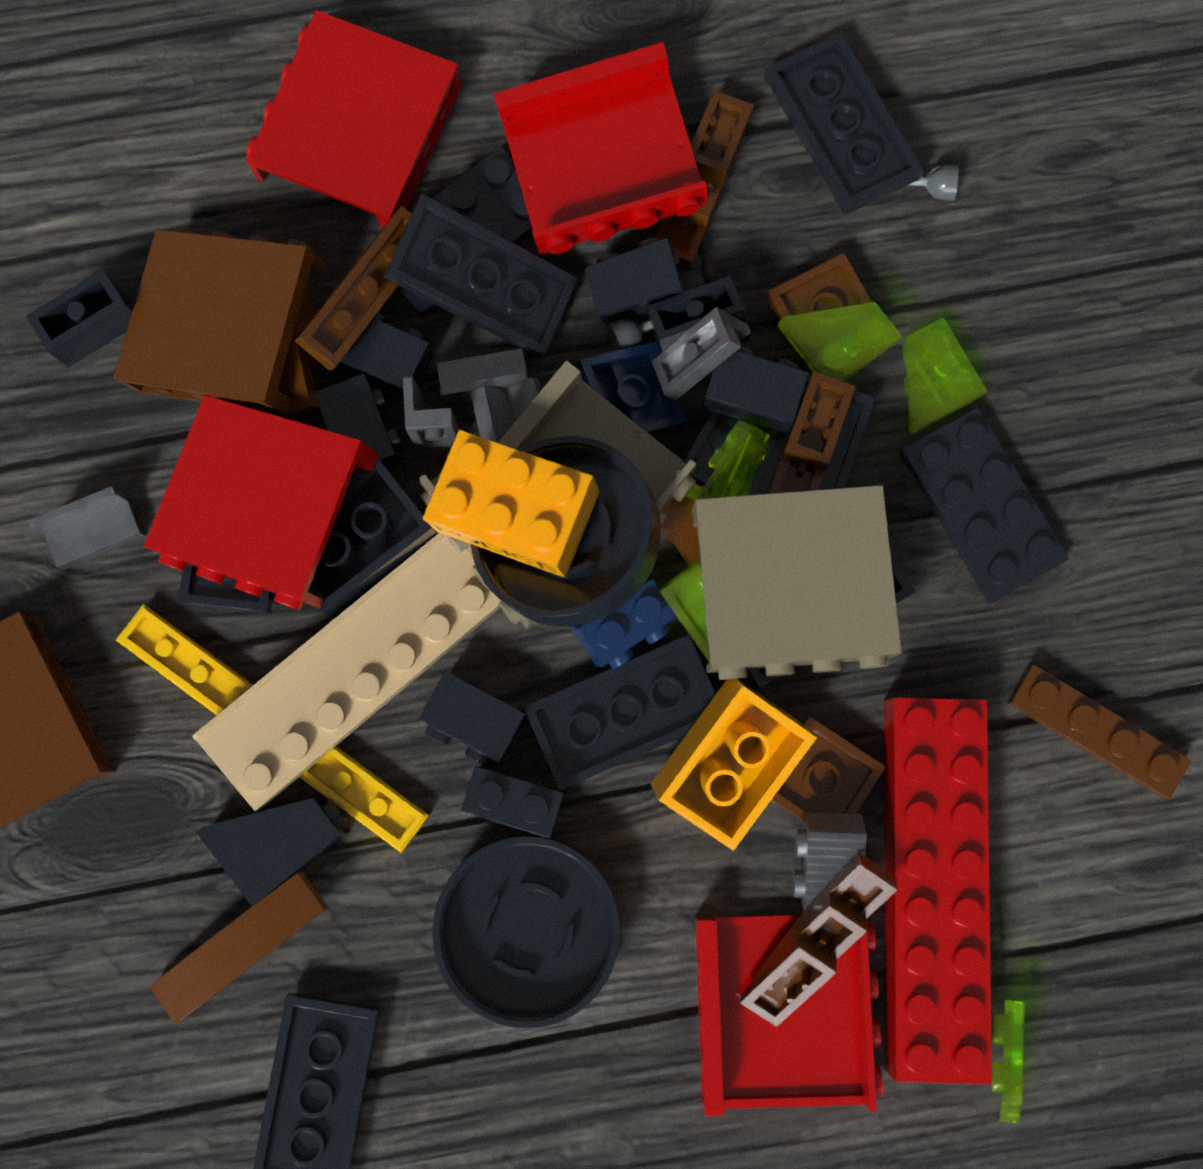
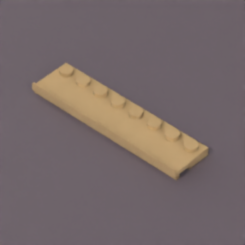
[192,533,501,812]

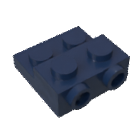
[574,341,687,435]
[570,579,677,669]

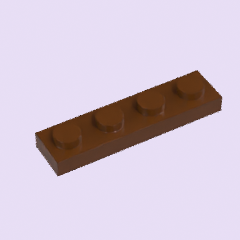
[294,206,411,370]
[1007,664,1192,799]

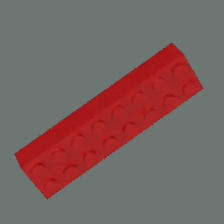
[884,698,992,1084]

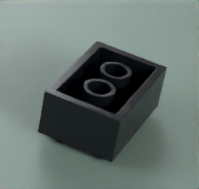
[308,458,437,618]

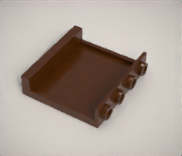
[113,227,328,416]
[0,612,115,830]

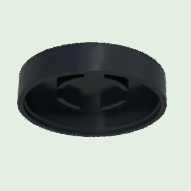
[471,436,661,627]
[432,835,620,1029]

